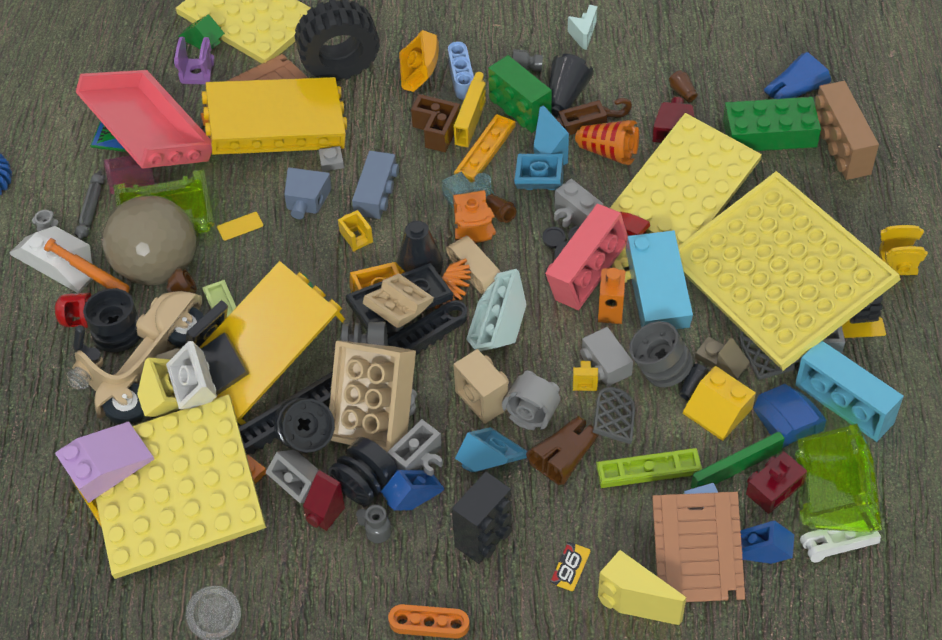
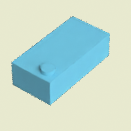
[625,230,693,329]
[795,341,904,442]

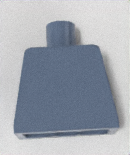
[284,167,332,219]

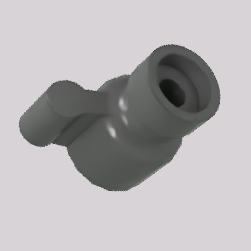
[513,49,543,72]
[356,505,391,543]

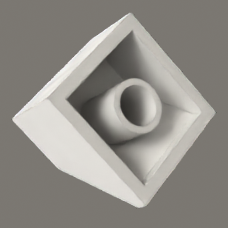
[166,341,217,409]

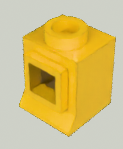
[338,210,373,252]

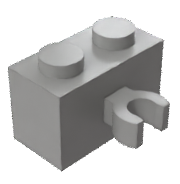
[554,179,604,228]
[387,419,443,476]

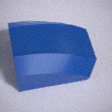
[753,384,826,448]

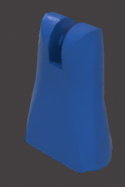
[764,52,831,99]

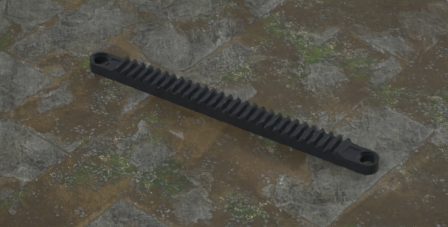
[239,300,467,455]

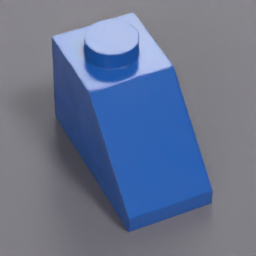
[381,470,444,510]
[740,520,794,564]

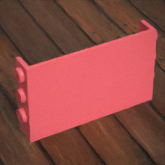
[76,70,212,169]

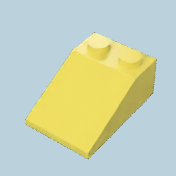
[598,550,686,625]

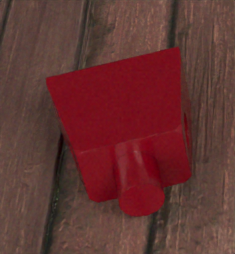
[652,97,695,143]

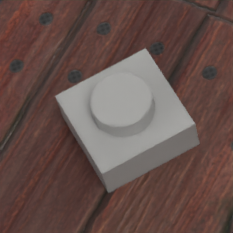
[319,146,344,172]

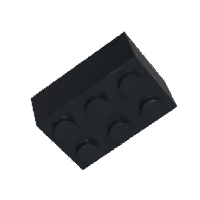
[452,472,513,564]

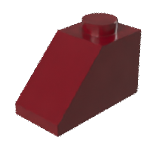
[303,470,345,531]

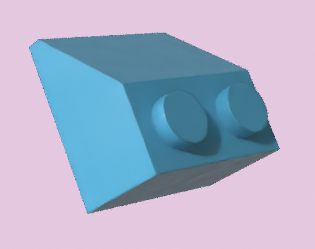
[515,154,564,190]

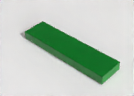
[691,432,785,489]

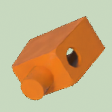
[598,268,626,324]

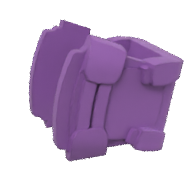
[174,37,215,84]

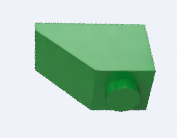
[178,14,225,49]

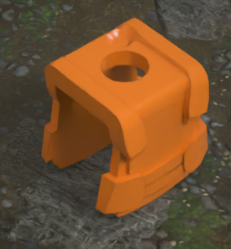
[453,190,496,243]

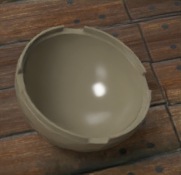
[102,195,196,285]

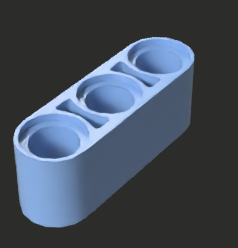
[448,42,474,100]

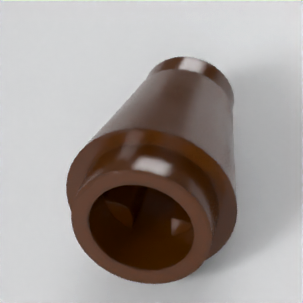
[669,70,698,102]
[486,194,517,223]

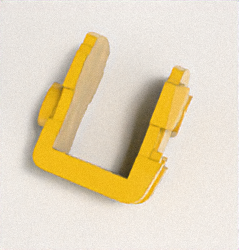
[879,225,928,275]

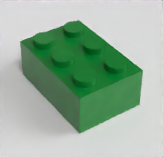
[488,55,552,133]

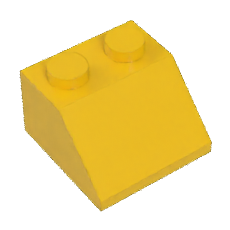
[683,366,756,441]

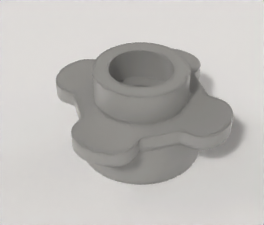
[32,210,58,232]

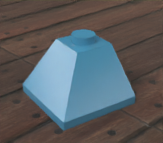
[534,106,569,165]
[455,427,527,472]

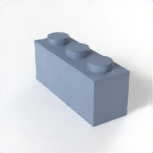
[352,150,399,219]

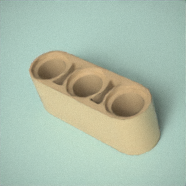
[446,236,500,294]

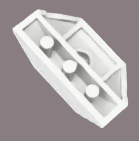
[10,226,93,293]

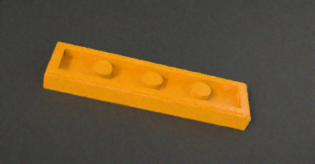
[454,114,516,185]

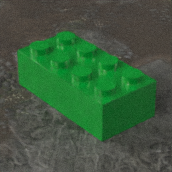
[723,97,821,151]

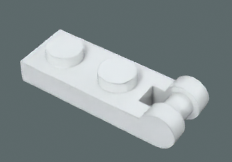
[800,517,881,563]

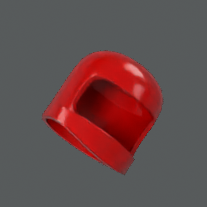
[55,293,92,328]

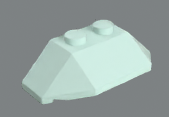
[467,269,527,351]

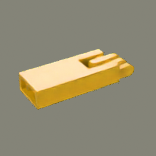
[454,72,486,147]

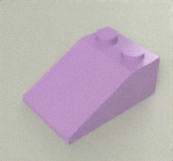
[55,422,154,503]

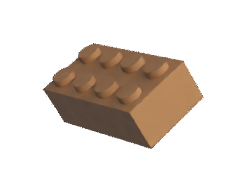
[815,81,879,180]

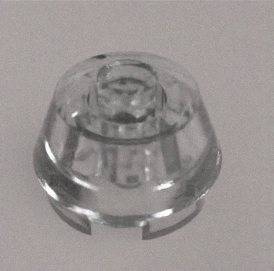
[186,586,241,640]

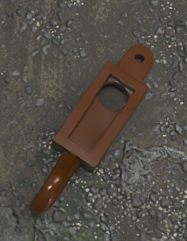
[555,98,632,135]

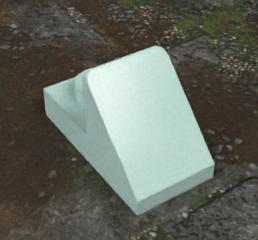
[568,5,597,50]

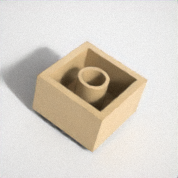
[453,349,509,424]

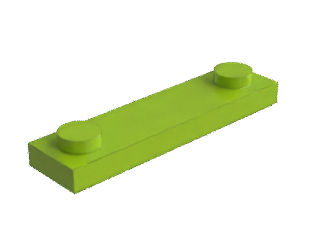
[596,448,702,488]

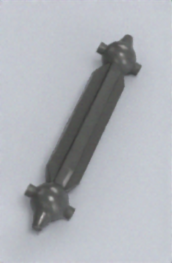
[74,170,106,240]

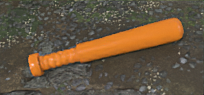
[44,238,130,293]

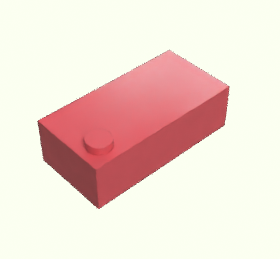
[545,203,628,311]

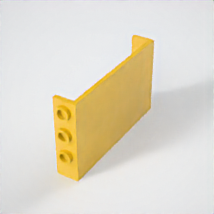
[202,77,347,155]
[199,261,345,425]

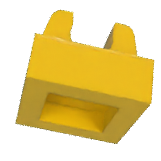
[573,361,598,391]

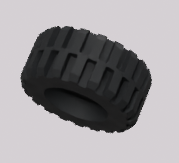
[294,0,380,81]

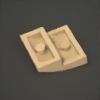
[363,274,434,328]

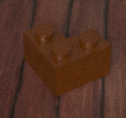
[411,94,460,153]

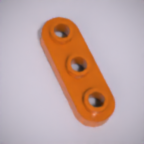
[388,604,470,639]

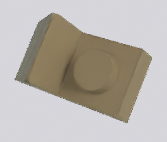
[695,337,750,380]

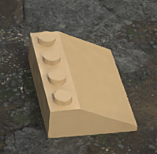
[329,341,416,452]

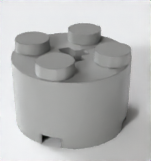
[502,371,560,430]

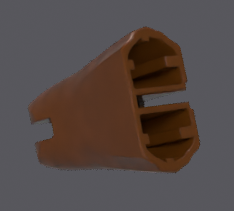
[526,416,599,485]

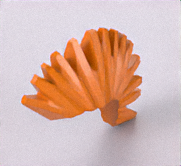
[435,258,471,309]

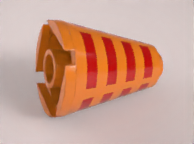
[575,120,639,165]

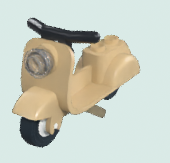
[67,291,204,425]

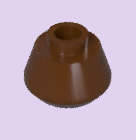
[166,268,197,294]

